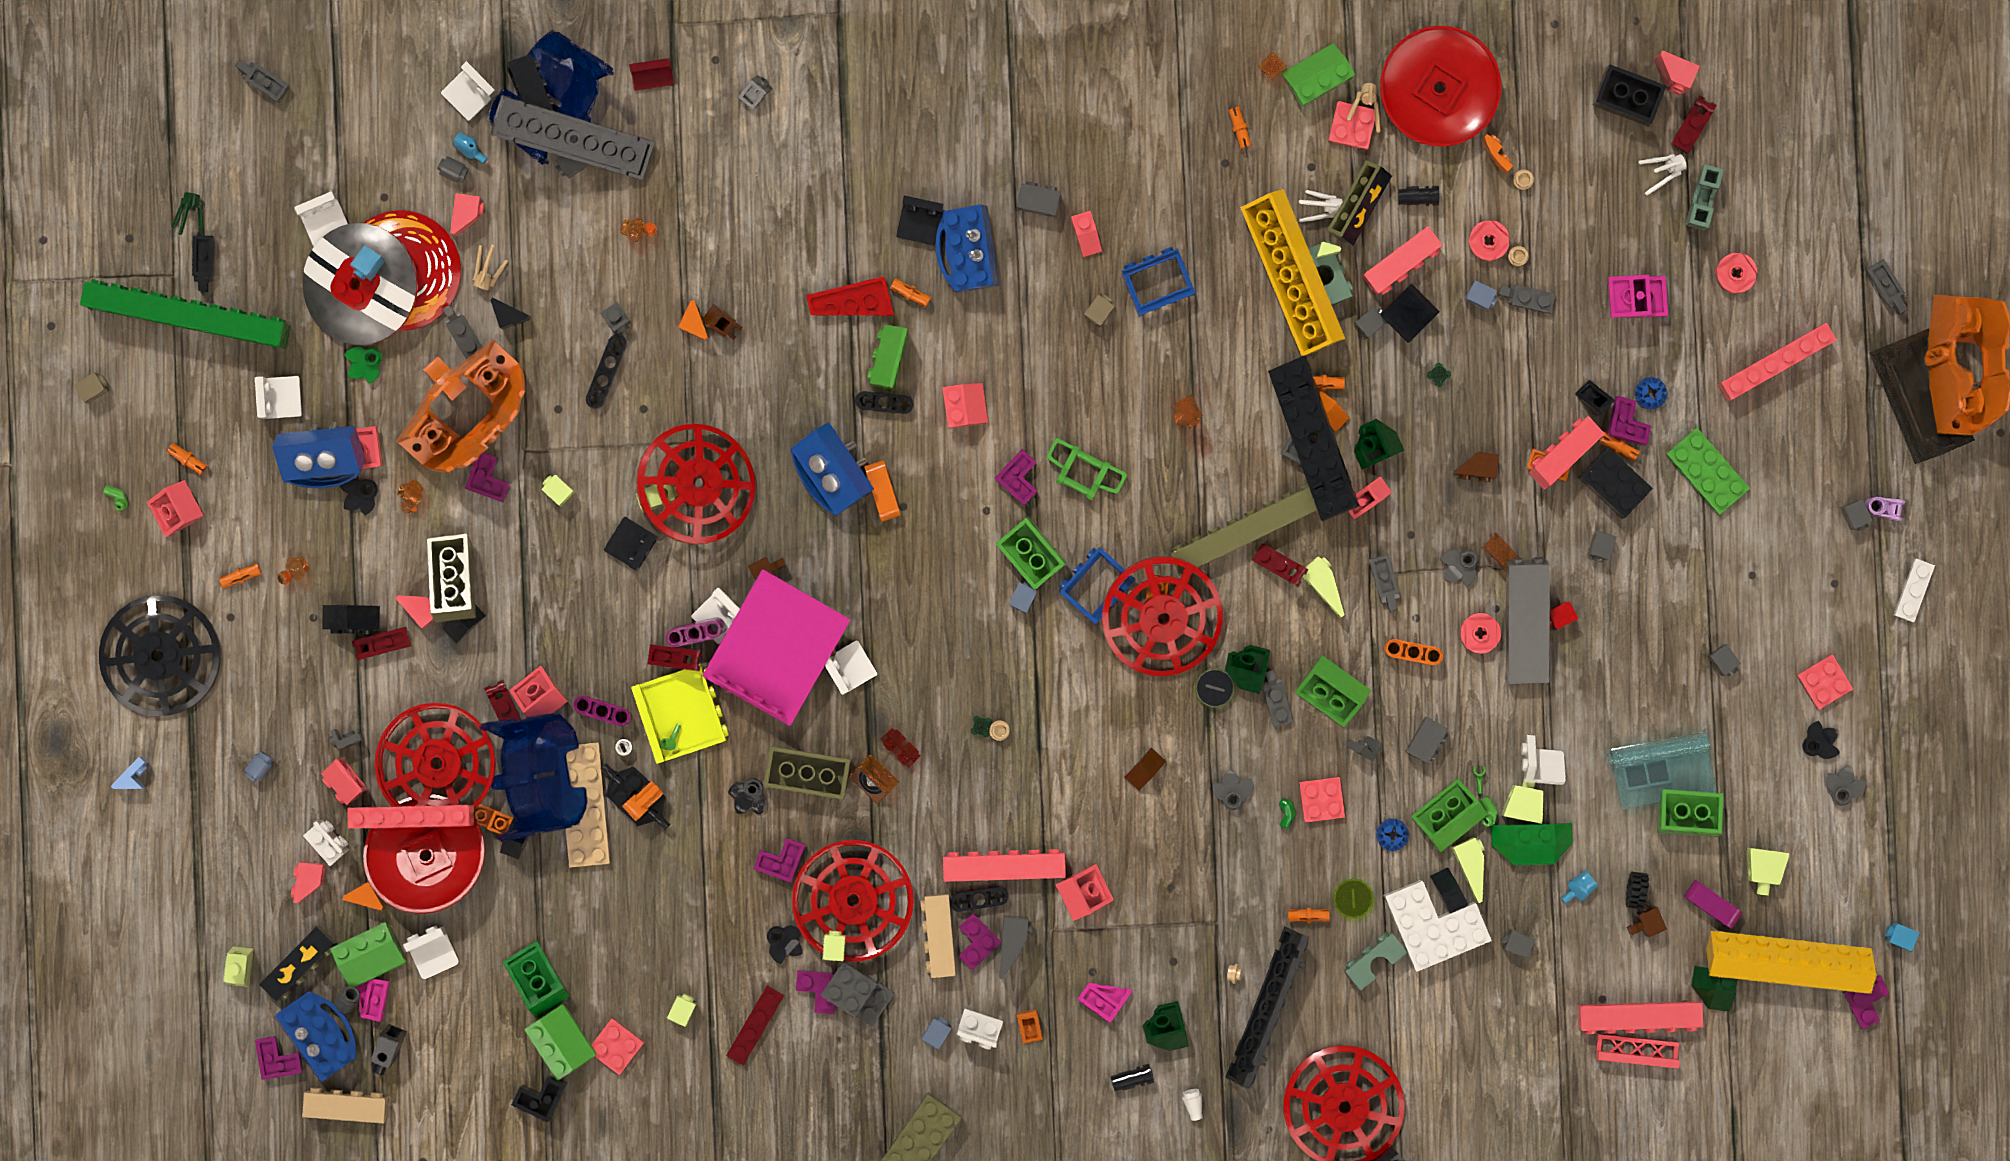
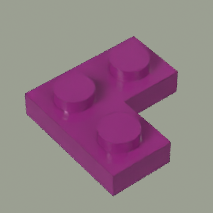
[1607,396,1651,446]
[994,449,1037,506]
[465,453,510,503]
[753,838,806,883]
[958,913,1001,970]
[796,970,835,1014]
[1843,975,1890,1030]
[255,1036,303,1080]

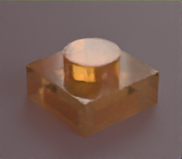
[1258,52,1287,81]

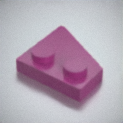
[355,978,391,1022]
[1076,983,1132,1023]

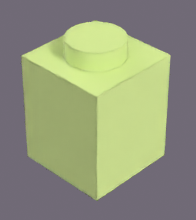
[542,475,575,507]
[823,931,846,961]
[667,993,697,1027]

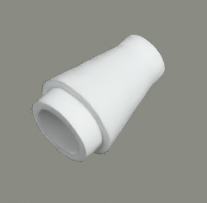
[1182,1089,1203,1121]

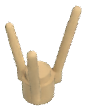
[1347,83,1380,133]
[472,244,508,291]

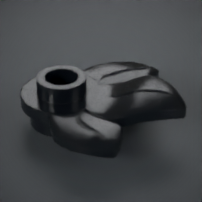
[340,478,378,515]
[1802,721,1840,759]
[728,778,766,815]
[767,925,802,964]

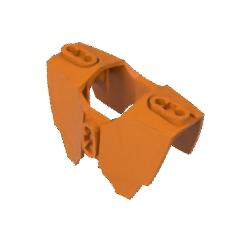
[1925,295,2010,435]
[396,339,525,473]

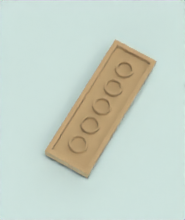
[558,743,610,867]

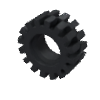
[1625,871,1649,910]

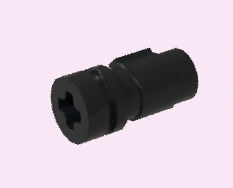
[1398,186,1439,206]
[1111,1063,1155,1092]

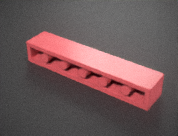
[1717,323,1837,402]
[348,805,474,828]
[943,849,1066,881]
[1578,1001,1703,1034]

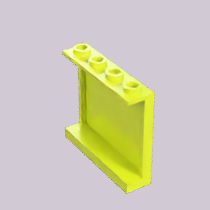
[631,664,729,764]

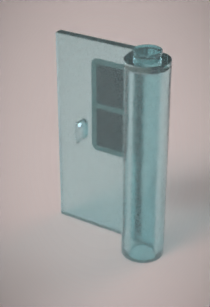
[1607,732,1717,809]

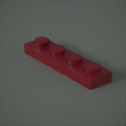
[726,985,785,1066]

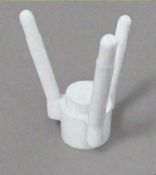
[1638,154,1687,195]
[1299,190,1342,223]

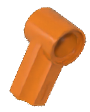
[622,781,664,821]

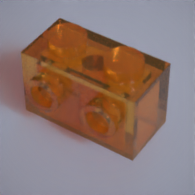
[1172,395,1203,429]

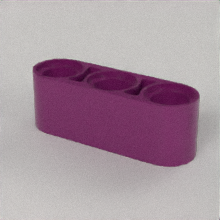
[665,617,726,647]
[573,696,632,726]
[1684,880,1743,930]

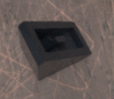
[491,297,531,330]
[1575,380,1615,416]
[443,604,486,644]

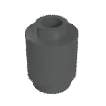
[437,156,469,183]
[334,987,360,1013]

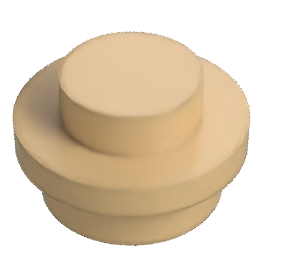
[1513,170,1534,190]
[1508,246,1529,266]
[989,720,1010,741]
[1227,964,1242,984]

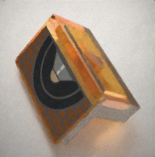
[1481,533,1520,573]
[849,754,899,804]

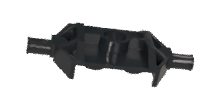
[601,763,671,830]

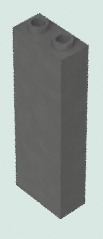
[1506,557,1550,684]

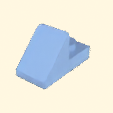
[111,756,149,789]

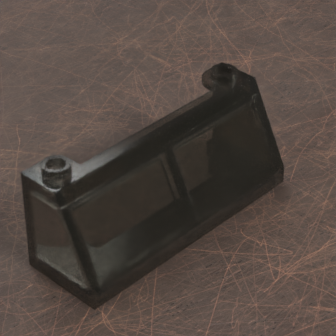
[1869,328,1975,464]

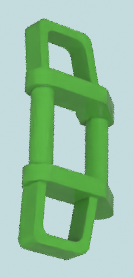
[1047,438,1127,501]

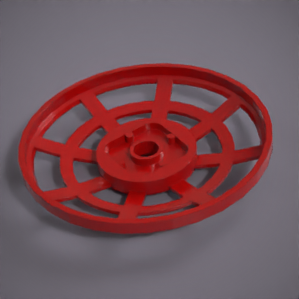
[636,423,755,545]
[1102,556,1223,676]
[375,703,496,809]
[792,840,914,962]
[1283,1045,1405,1161]

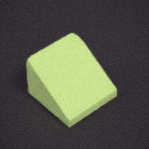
[1316,242,1341,258]

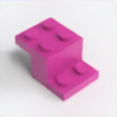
[1608,274,1668,319]

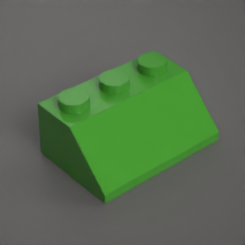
[1281,43,1355,108]
[867,325,908,391]
[996,516,1068,590]
[1295,655,1371,727]
[1411,779,1488,852]
[1657,789,1723,837]
[330,922,406,987]
[524,1003,597,1081]

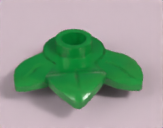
[344,347,382,384]

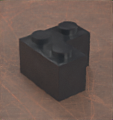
[322,605,380,634]
[511,1075,568,1123]

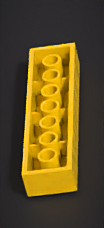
[1240,189,1345,356]
[1706,931,1877,994]

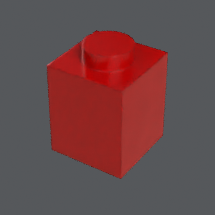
[1549,601,1578,630]

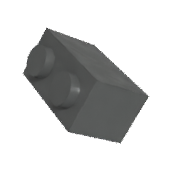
[1016,181,1061,218]
[1405,716,1449,764]

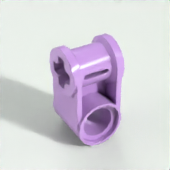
[1865,497,1905,521]

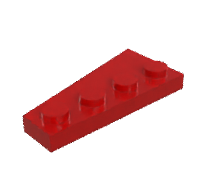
[806,276,894,316]

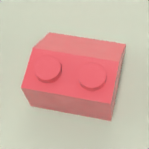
[1654,50,1700,95]
[942,383,988,429]
[147,480,203,537]
[509,666,568,726]
[321,758,369,805]
[1056,864,1114,921]

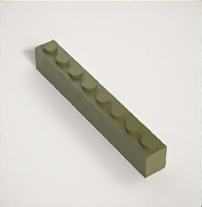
[1169,483,1317,576]

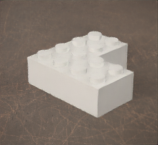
[1383,880,1491,972]

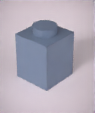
[1464,280,1498,311]
[1008,581,1037,613]
[922,1016,952,1050]

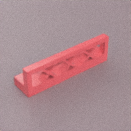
[1595,1034,1680,1068]

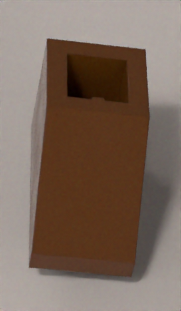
[1454,452,1499,482]

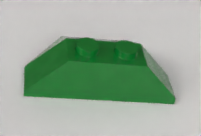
[1491,823,1573,865]

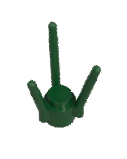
[172,192,204,236]

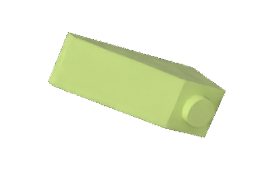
[1303,556,1344,618]
[1451,837,1485,903]

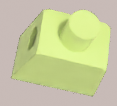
[636,485,677,513]
[1502,778,1543,824]
[1747,848,1789,896]
[224,946,254,987]

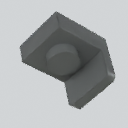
[738,75,773,110]
[600,302,631,334]
[330,730,364,750]
[1346,736,1382,761]

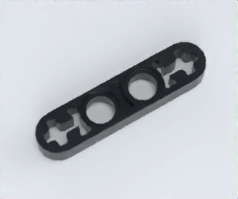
[586,334,627,409]

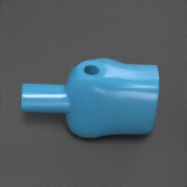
[453,132,488,164]
[1561,870,1599,904]

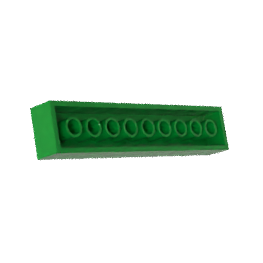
[80,279,291,350]

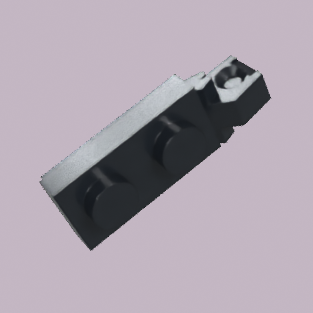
[192,236,214,292]

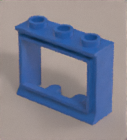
[1121,247,1196,317]
[1059,547,1136,625]

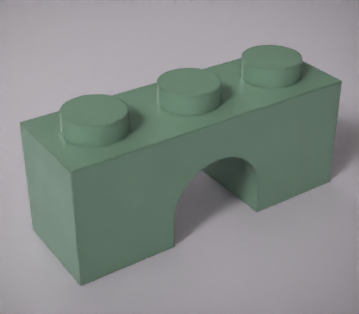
[1685,164,1724,231]
[1309,240,1354,306]
[1344,932,1408,991]

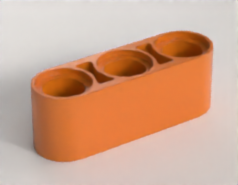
[864,460,901,522]
[1383,639,1443,665]

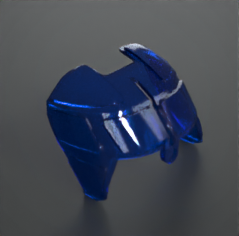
[486,29,614,165]
[479,713,587,842]

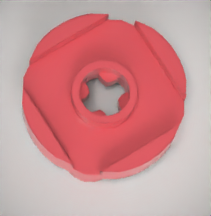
[1468,221,1509,261]
[1715,253,1757,294]
[1460,613,1501,654]

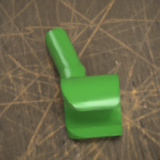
[660,724,681,750]
[1472,765,1486,794]

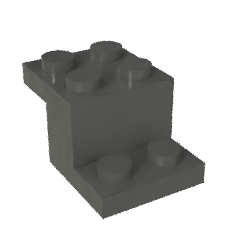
[821,961,895,1027]

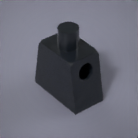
[371,1024,407,1075]

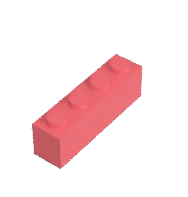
[1362,226,1442,295]
[1528,416,1605,490]

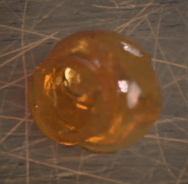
[621,218,657,243]
[397,480,423,514]
[277,556,310,585]

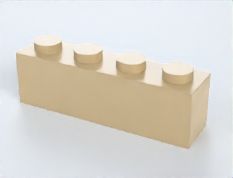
[921,894,956,978]
[302,1088,388,1123]

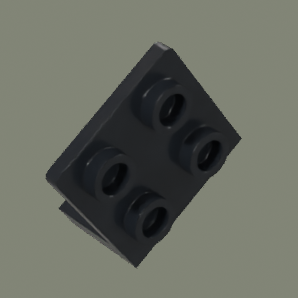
[896,195,944,246]
[1380,283,1440,343]
[604,517,659,571]

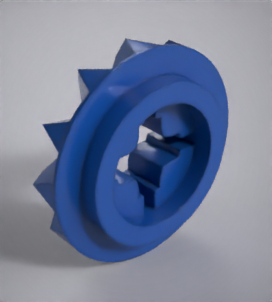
[1635,377,1668,409]
[1376,819,1409,851]

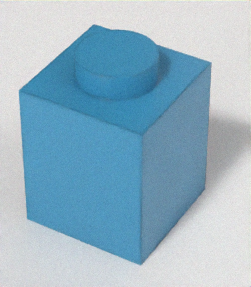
[350,245,385,281]
[1885,922,1919,951]

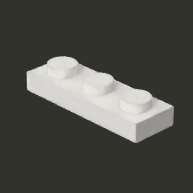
[1894,559,1935,622]

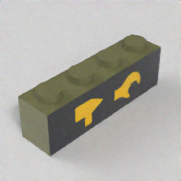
[1327,160,1392,246]
[259,925,337,1002]

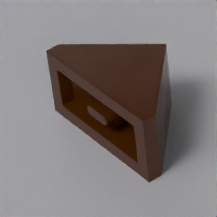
[1124,748,1166,790]

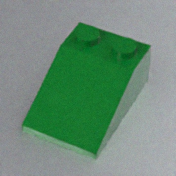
[503,941,570,1018]

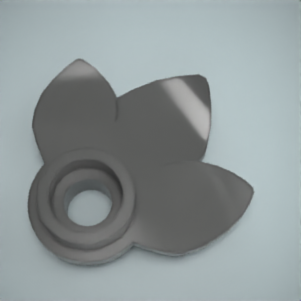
[1440,550,1478,586]
[1825,766,1866,806]
[1212,770,1253,810]

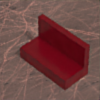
[629,58,674,91]

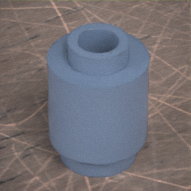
[245,751,273,782]

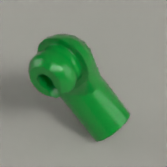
[1279,798,1296,829]

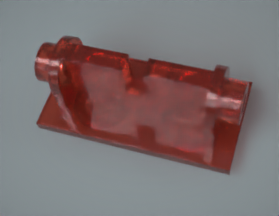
[880,728,921,768]

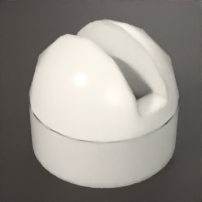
[615,739,632,756]

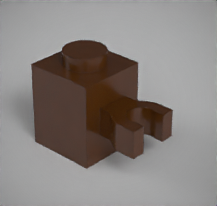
[702,303,743,340]
[748,557,786,581]
[1627,904,1667,937]

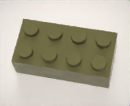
[427,534,476,622]
[764,746,851,800]
[881,1092,961,1161]

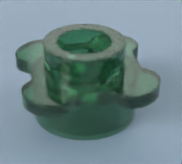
[1427,363,1451,387]
[971,716,992,737]

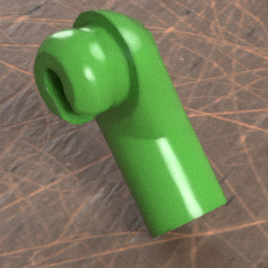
[103,485,128,511]
[1480,796,1498,827]

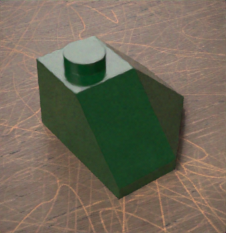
[1354,419,1405,469]
[1225,645,1270,694]
[1691,966,1738,1012]
[1142,1001,1189,1051]

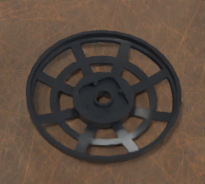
[99,595,221,716]

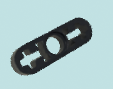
[855,391,914,414]
[950,887,1008,912]

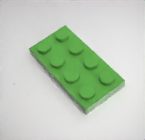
[1666,428,1750,515]

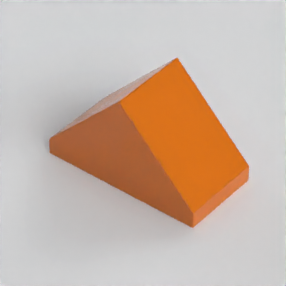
[678,300,709,341]
[1319,390,1350,432]
[342,882,386,911]
[1017,1009,1043,1044]

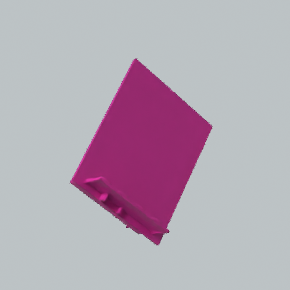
[702,569,850,726]

